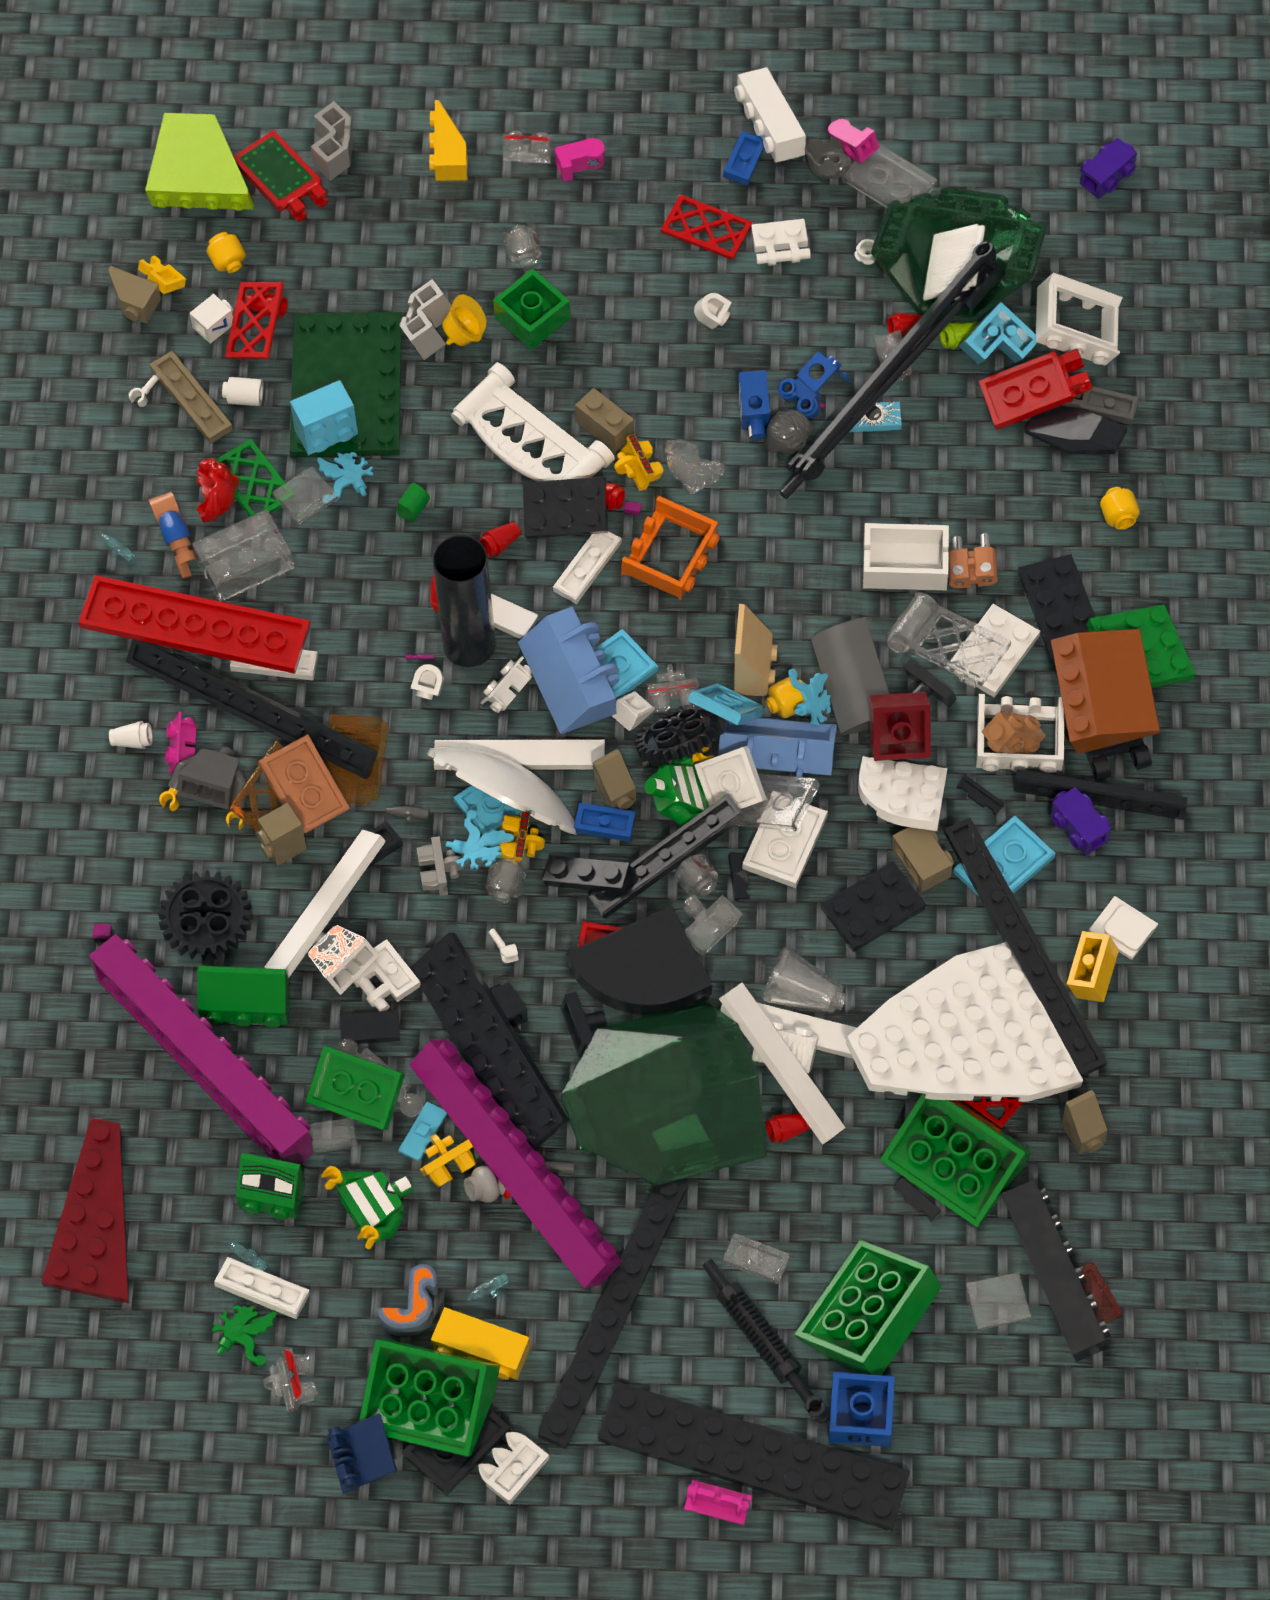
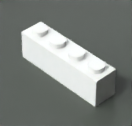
[734,67,806,163]

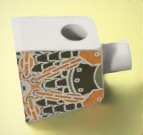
[308,925,379,995]

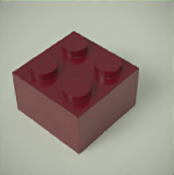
[869,692,931,761]

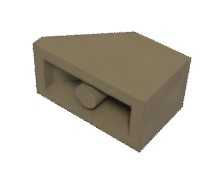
[108,266,161,324]
[593,749,636,810]
[1062,1090,1108,1155]

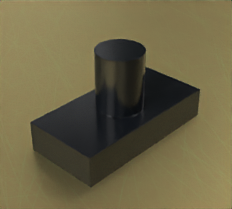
[903,658,956,708]
[560,992,607,1058]

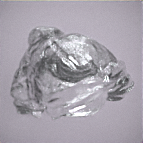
[664,439,726,494]

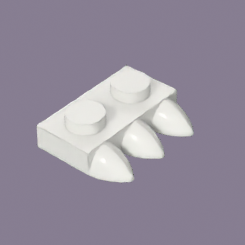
[478,1432,549,1505]

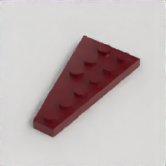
[41,1118,130,1304]

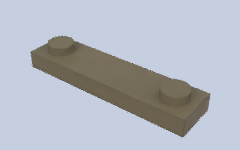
[150,351,233,444]

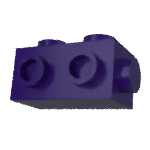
[1080,137,1137,199]
[1051,787,1111,856]

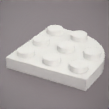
[858,756,947,831]

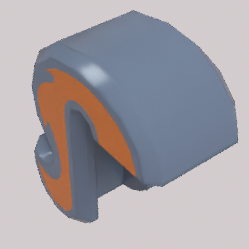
[377,1264,438,1337]

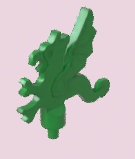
[212,1305,277,1366]

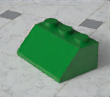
[197,966,291,1028]

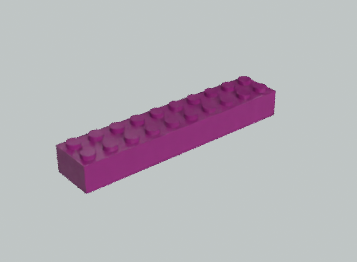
[89,934,314,1165]

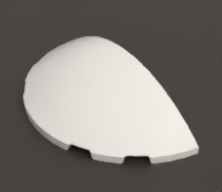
[427,747,577,835]

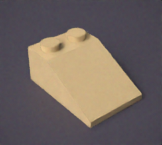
[734,604,778,697]

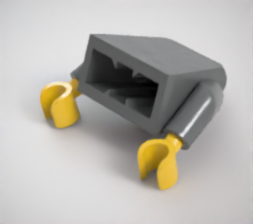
[159,747,248,830]

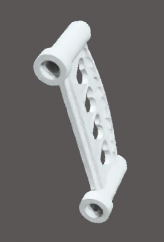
[451,363,615,481]

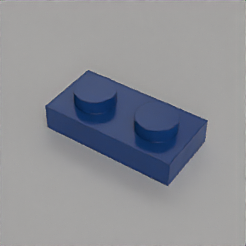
[723,131,764,186]
[574,803,636,842]

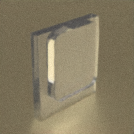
[272,466,338,525]
[966,1272,1031,1330]

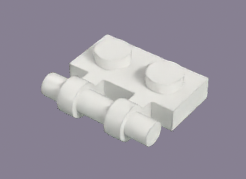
[751,219,810,266]
[353,939,421,1012]

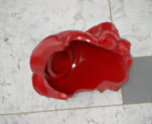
[196,458,239,523]

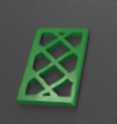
[215,439,296,523]

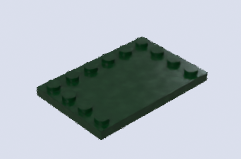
[290,312,402,458]

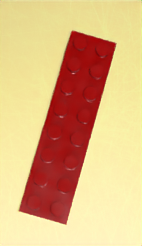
[78,575,311,674]

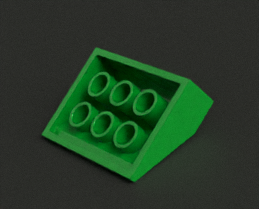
[880,1093,1033,1227]
[794,1240,942,1376]
[359,1339,500,1457]

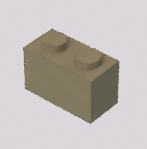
[575,388,634,453]
[257,803,307,866]
[892,827,954,893]

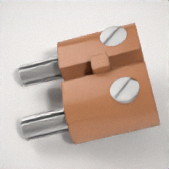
[948,533,998,589]

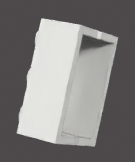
[863,523,949,590]

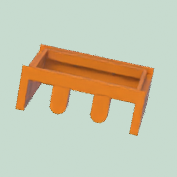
[621,496,720,601]

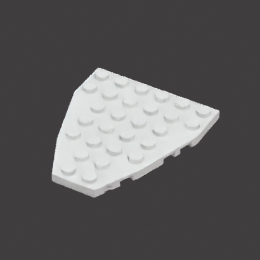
[846,943,1083,1102]

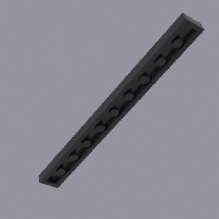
[126,639,378,779]
[944,818,1107,1077]
[538,1171,689,1450]

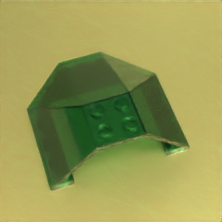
[871,187,1047,324]
[561,1002,767,1186]

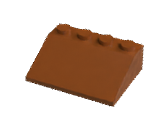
[1051,629,1161,754]

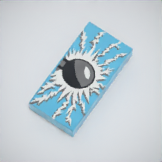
[845,402,902,432]

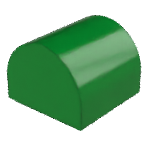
[397,483,430,522]

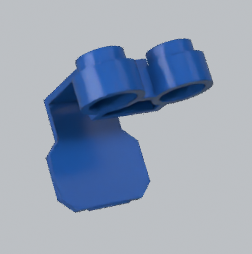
[778,351,851,419]

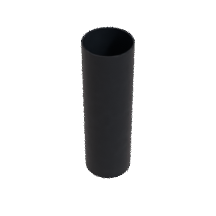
[433,535,496,667]

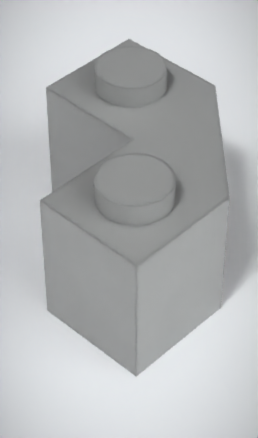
[311,101,353,181]
[400,279,451,360]

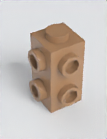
[982,712,1046,754]

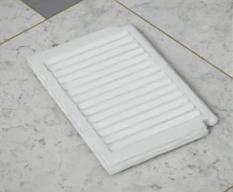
[923,224,985,300]

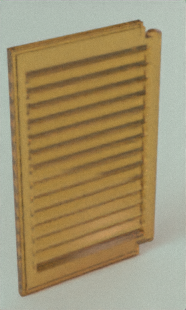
[324,714,388,804]

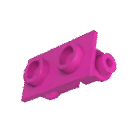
[165,712,197,774]
[684,1480,752,1525]

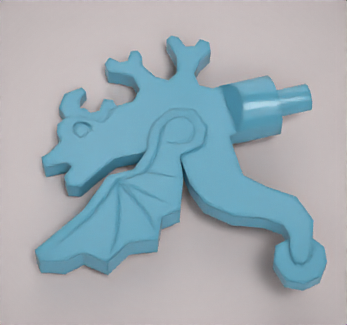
[317,452,373,505]
[788,668,831,727]
[446,810,514,870]

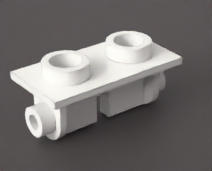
[481,657,532,713]

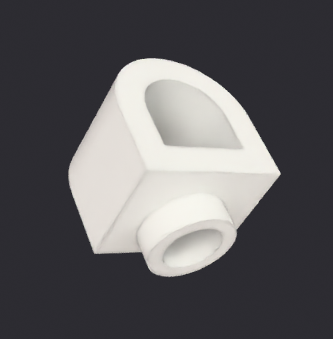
[694,293,732,329]
[411,664,444,700]

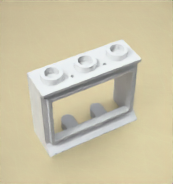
[1036,273,1123,366]
[976,694,1064,774]

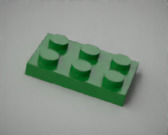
[306,1046,405,1130]

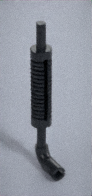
[702,1259,830,1424]

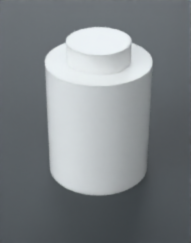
[222,377,264,406]

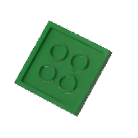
[1086,605,1196,688]

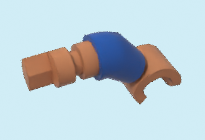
[148,492,196,579]

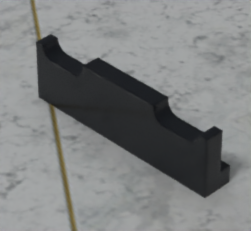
[957,775,1004,815]
[728,854,750,901]
[893,1177,941,1222]

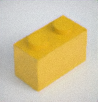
[1067,931,1119,1002]

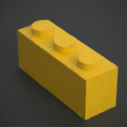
[431,1307,531,1380]

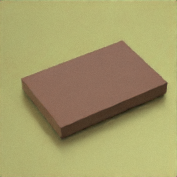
[257,735,350,834]

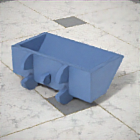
[518,606,620,734]
[718,717,837,783]

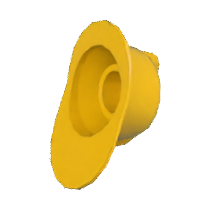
[442,294,487,346]

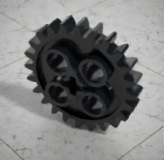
[635,704,726,766]
[158,870,253,961]

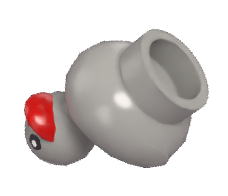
[464,1166,510,1203]

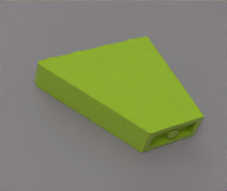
[145,113,254,211]

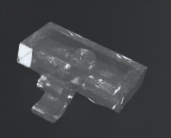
[683,895,743,956]

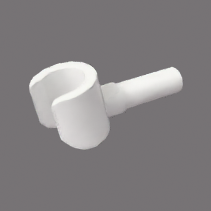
[129,375,158,407]
[489,929,519,963]

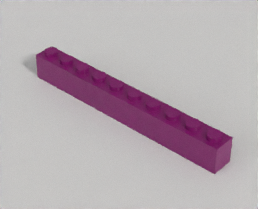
[409,1039,622,1288]

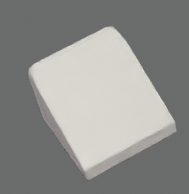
[612,691,654,731]

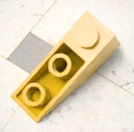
[429,100,468,181]

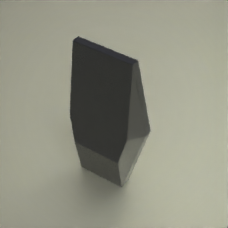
[1025,406,1127,454]

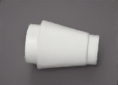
[109,721,153,749]

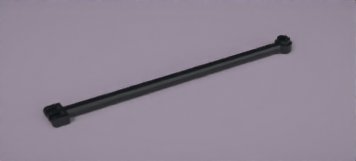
[787,241,997,478]

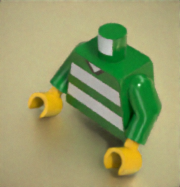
[645,747,714,827]
[321,1166,413,1249]

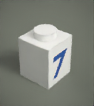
[190,294,233,344]

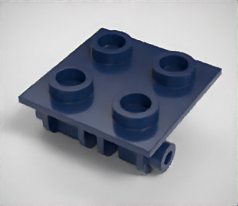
[327,1413,397,1494]

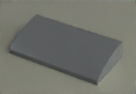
[810,617,890,736]

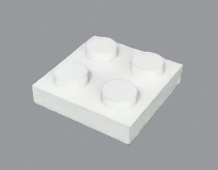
[694,746,767,809]

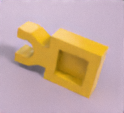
[138,256,186,294]

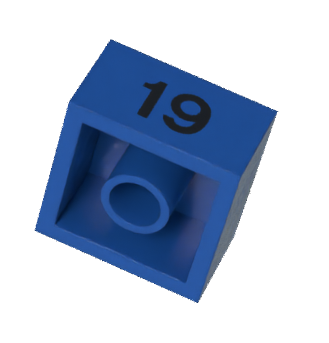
[829,1372,895,1447]

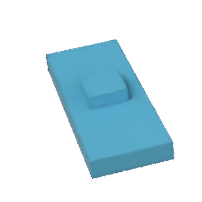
[398,1102,447,1162]

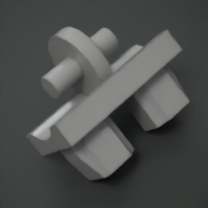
[417,836,465,896]

